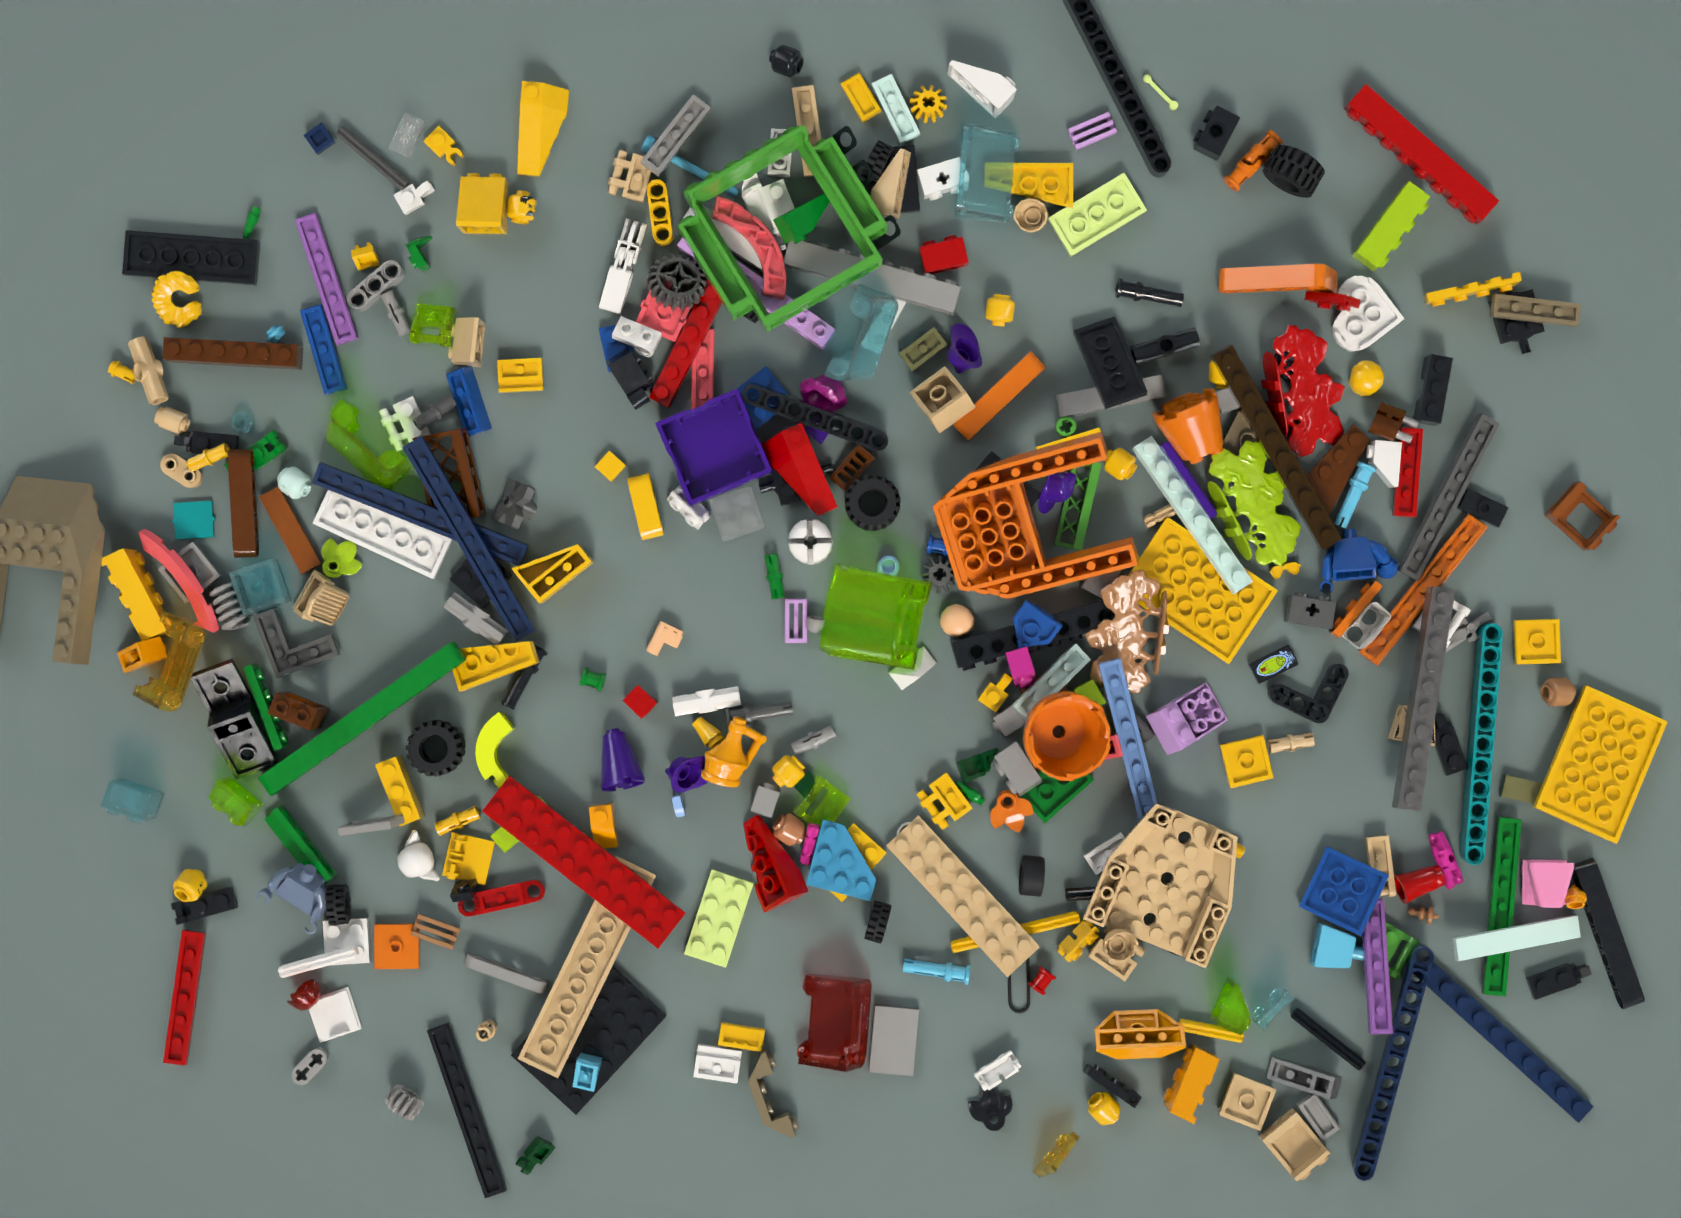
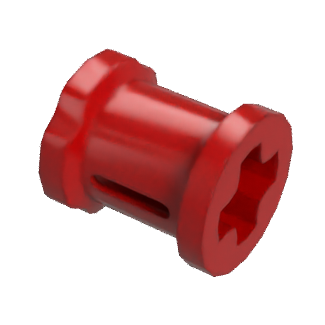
[1028,966,1056,995]

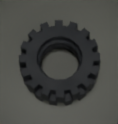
[325,884,351,925]
[864,901,892,944]

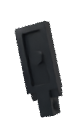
[174,431,239,454]
[1435,713,1468,776]
[1526,963,1592,1000]
[1083,1064,1142,1108]

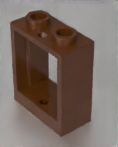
[267,691,329,730]

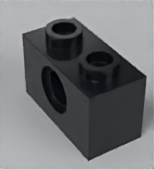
[1193,105,1240,161]

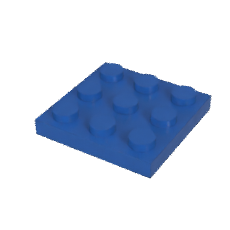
[1299,847,1390,936]

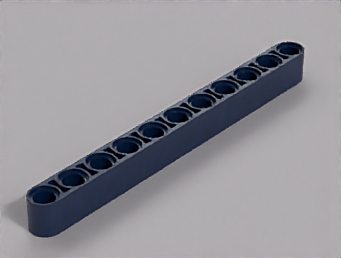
[1352,943,1434,1181]

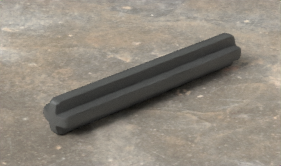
[336,126,409,190]

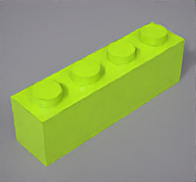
[1352,181,1431,271]

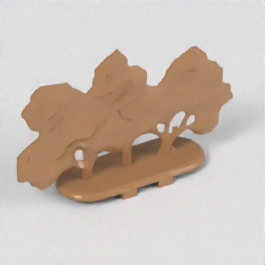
[1085,570,1169,694]

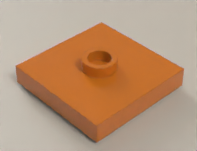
[374,923,420,969]

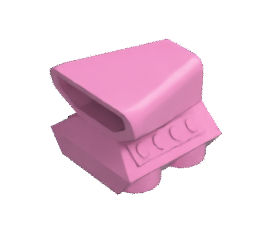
[1520,859,1574,908]

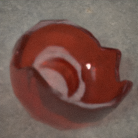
[287,979,321,1011]

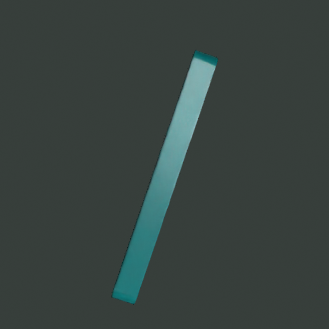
[1459,623,1503,865]

